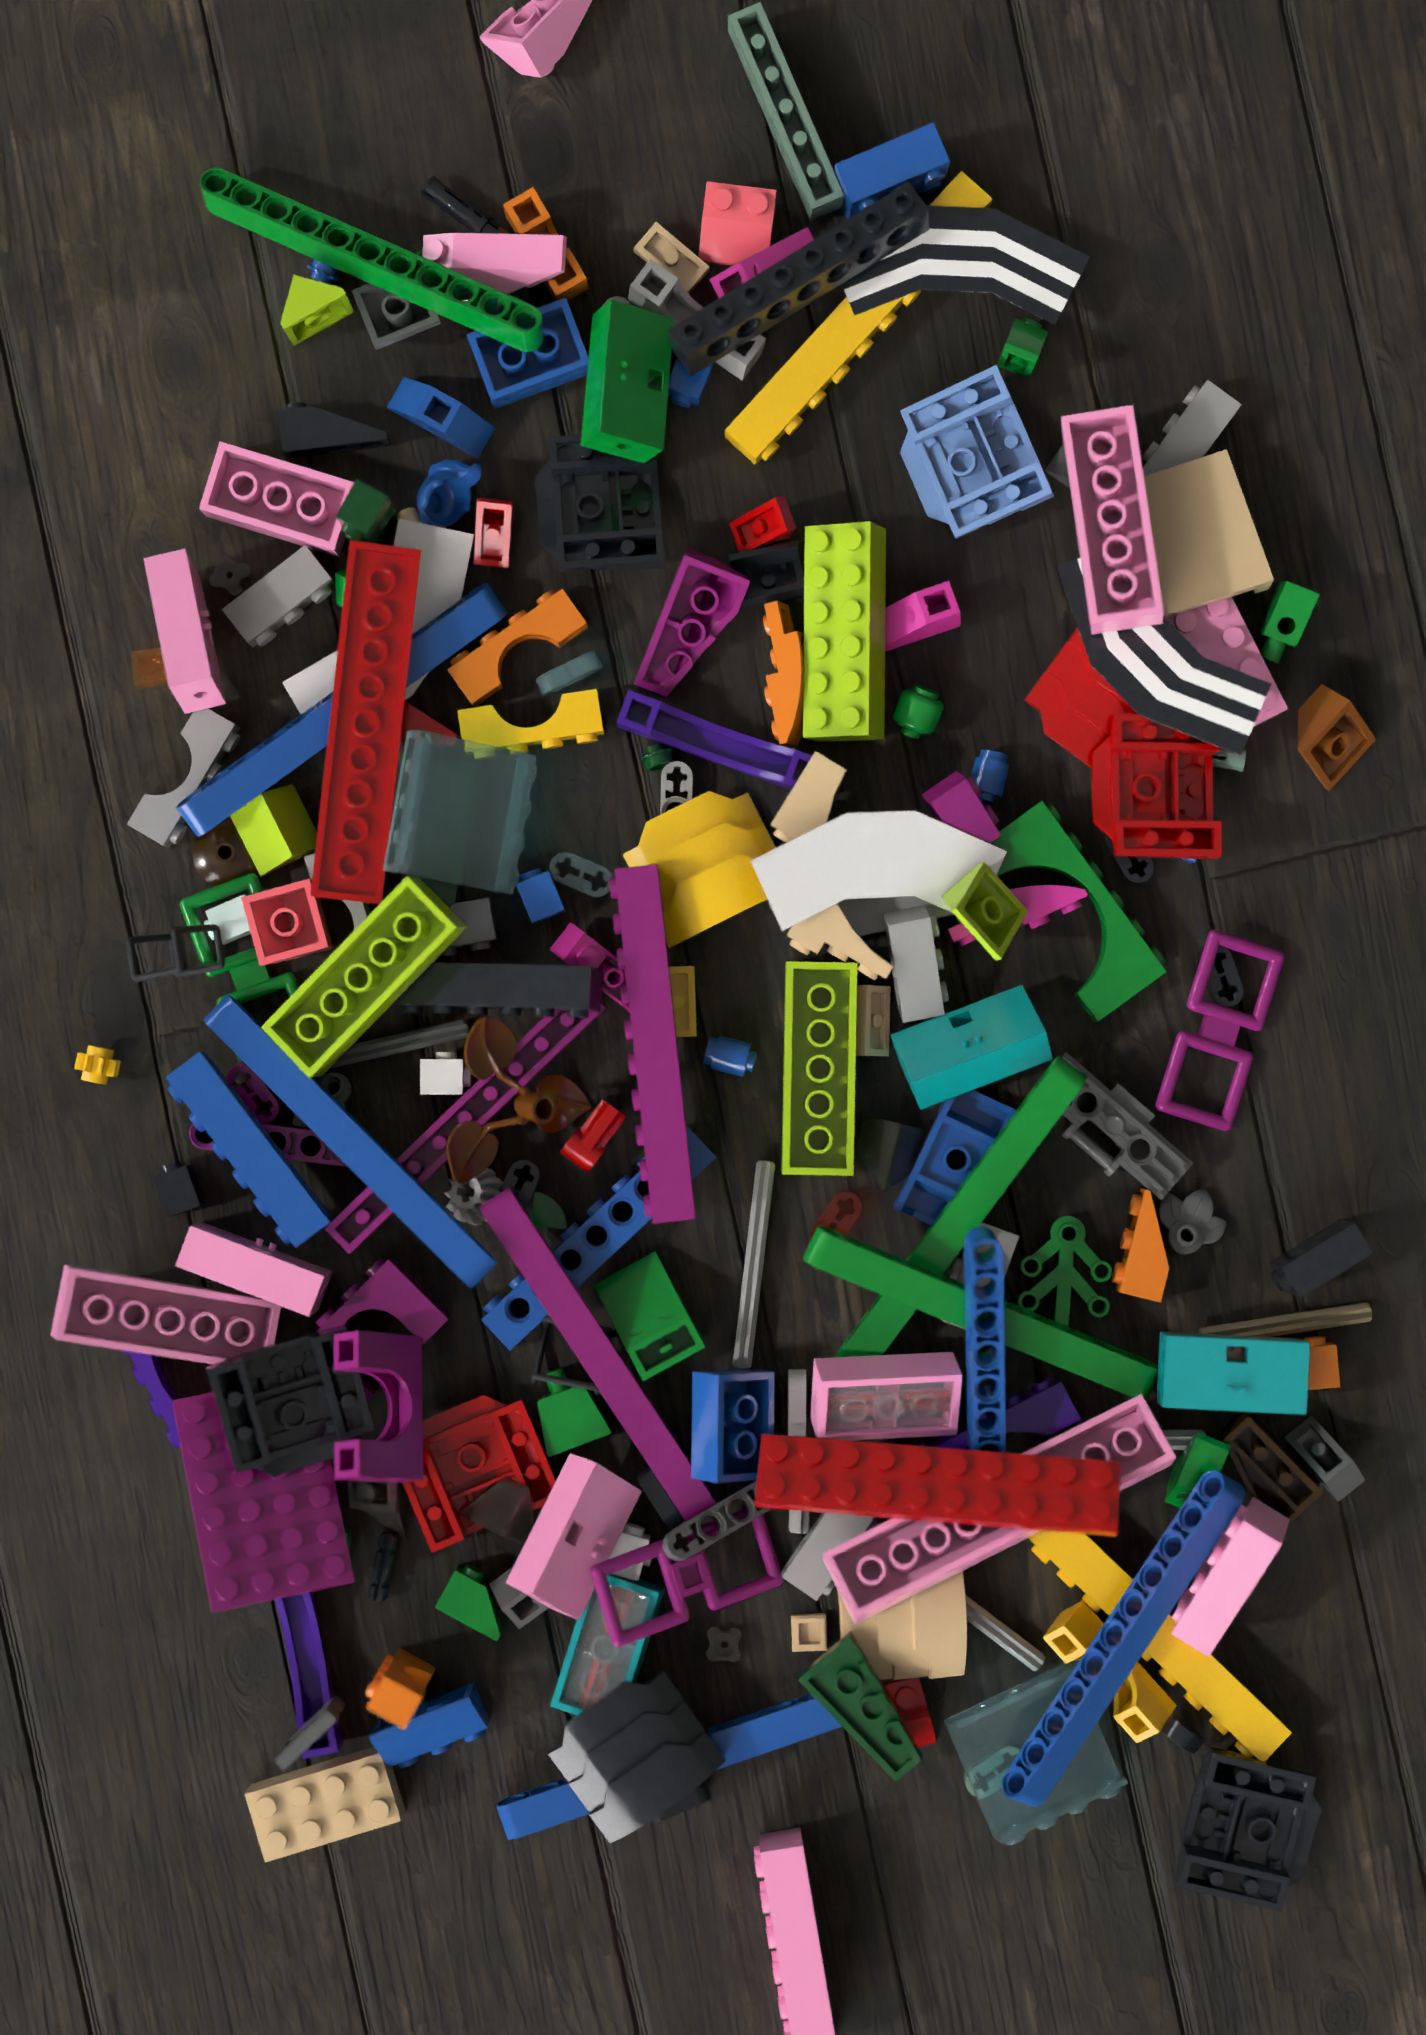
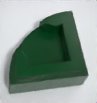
[532,1191,567,1230]

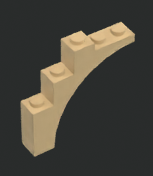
[771,751,893,980]

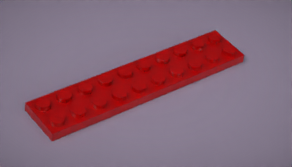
[310,540,421,904]
[755,1434,1121,1536]

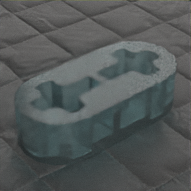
[536,651,603,696]
[549,852,613,898]

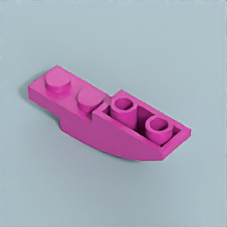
[946,885,1088,946]

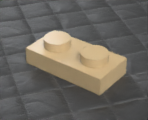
[633,222,709,294]
[856,985,891,1056]

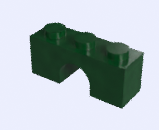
[335,479,397,545]

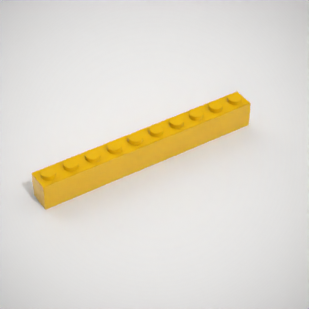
[725,171,992,465]
[1028,1530,1292,1762]

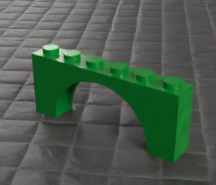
[989,801,1167,1022]

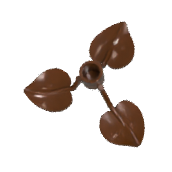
[446,1016,591,1183]

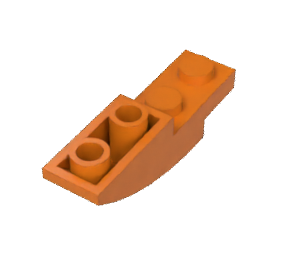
[763,601,804,747]

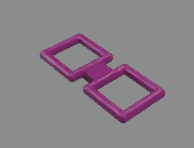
[1155,930,1285,1131]
[591,1508,783,1647]

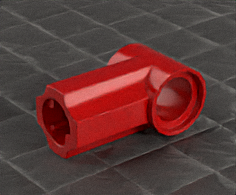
[560,1099,627,1173]

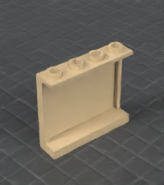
[1143,449,1274,618]

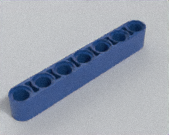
[964,1226,1006,1453]

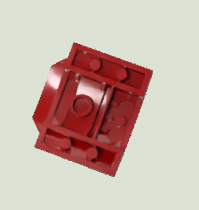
[1024,627,1138,769]
[1092,714,1222,859]
[402,1395,557,1553]

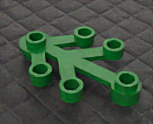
[1017,1216,1112,1327]

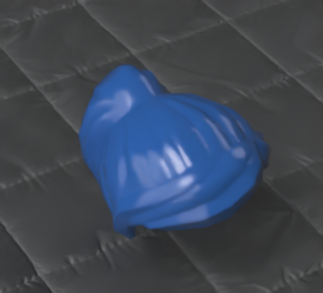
[416,459,482,529]

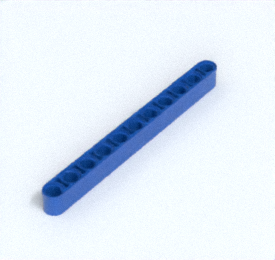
[176,583,508,836]
[203,994,497,1288]
[1001,1470,1245,1807]
[496,1693,843,1840]

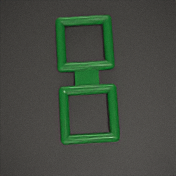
[179,873,300,1076]

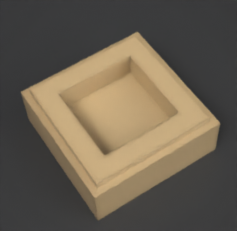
[791,1613,827,1652]

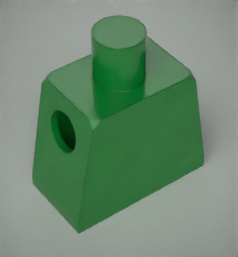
[1258,581,1320,664]
[537,1367,612,1457]

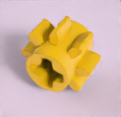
[74,1045,121,1085]

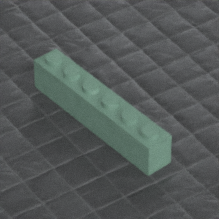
[728,2,844,221]

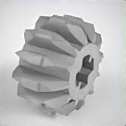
[444,1168,504,1225]

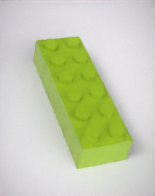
[803,522,886,742]
[261,876,467,1078]
[781,961,857,1176]

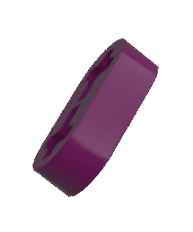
[226,1061,281,1123]

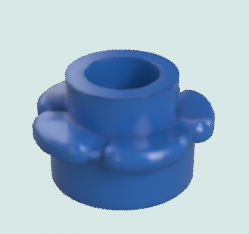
[307,259,340,284]

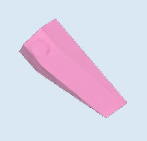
[480,0,592,78]
[422,233,567,316]

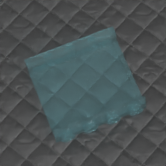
[383,730,537,895]
[943,1662,1128,1845]

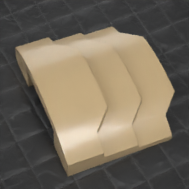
[838,1571,967,1680]

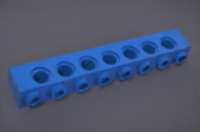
[481,1126,716,1351]

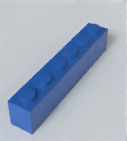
[165,1051,334,1248]

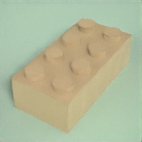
[244,1747,405,1862]

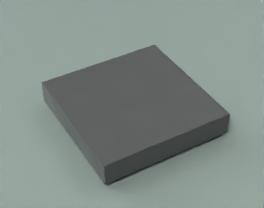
[275,1696,345,1771]

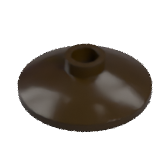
[193,819,258,886]

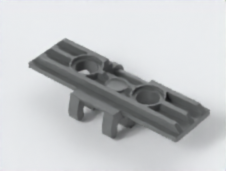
[1061,1052,1193,1200]

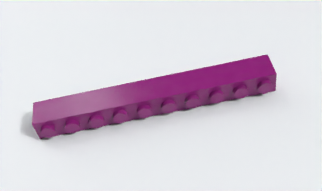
[609,864,696,1224]
[325,1003,606,1254]

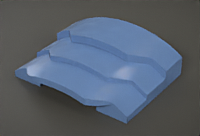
[900,365,1054,539]

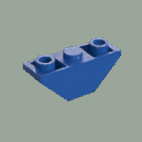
[387,377,496,460]

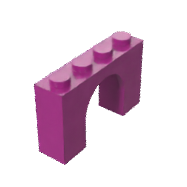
[304,1257,451,1401]
[334,1330,423,1483]

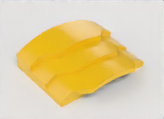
[623,791,776,948]

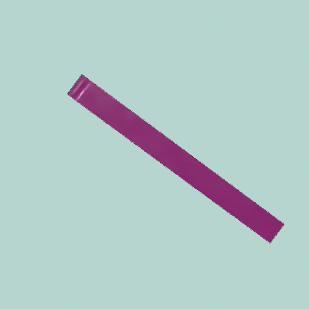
[479,1188,717,1521]

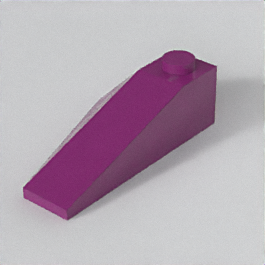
[634,547,751,697]

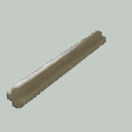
[1198,1302,1372,1337]

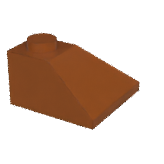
[1298,684,1376,791]

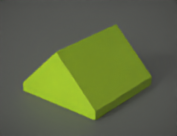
[280,275,354,346]
[230,784,317,877]
[941,862,1028,961]

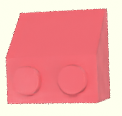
[698,181,777,266]
[241,879,333,966]

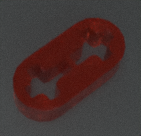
[810,1191,862,1240]

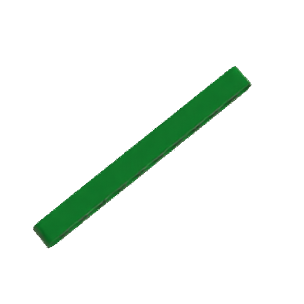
[200,168,544,352]
[834,1056,1088,1358]
[803,1225,1158,1401]

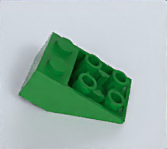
[594,1251,706,1381]

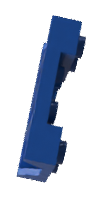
[893,1090,1016,1225]

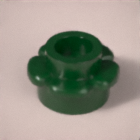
[641,743,674,772]

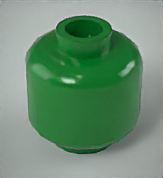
[893,684,944,739]

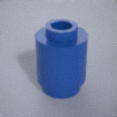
[971,749,1010,804]
[703,1035,757,1077]

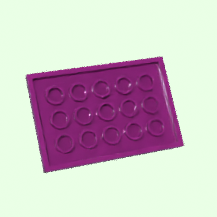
[172,1392,355,1613]

